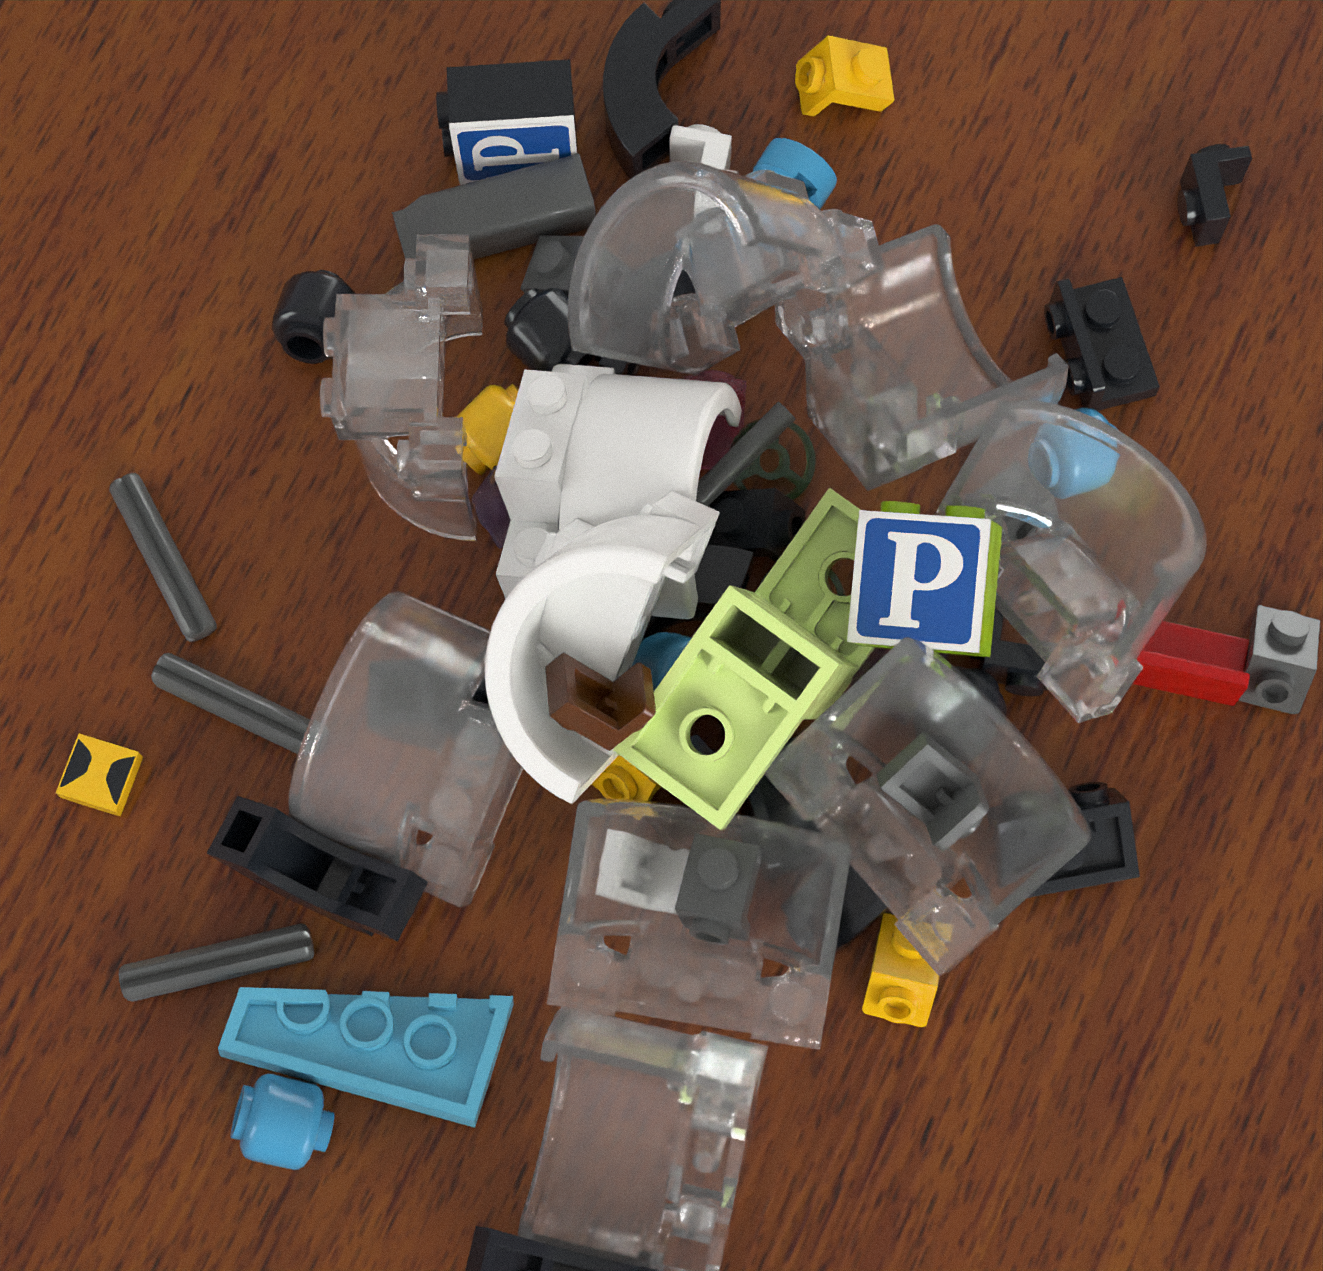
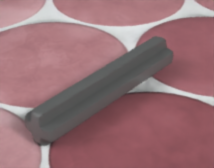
[109,473,217,642]
[151,653,329,760]
[119,923,314,1002]

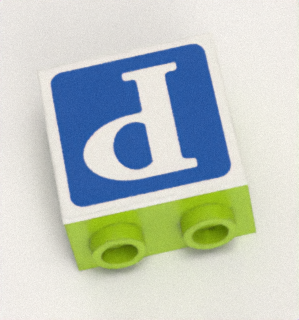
[847,501,1002,657]

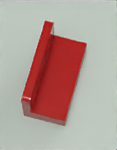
[1108,612,1250,706]

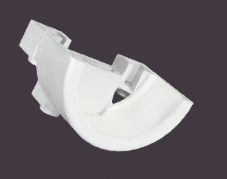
[494,364,742,619]
[485,491,720,804]

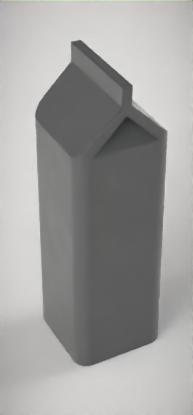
[392,153,596,269]

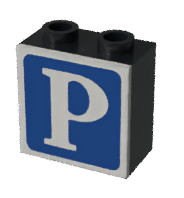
[436,59,578,185]

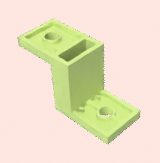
[613,488,875,830]

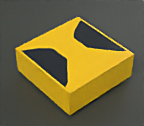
[56,733,143,817]

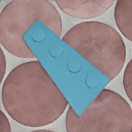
[218,987,514,1128]

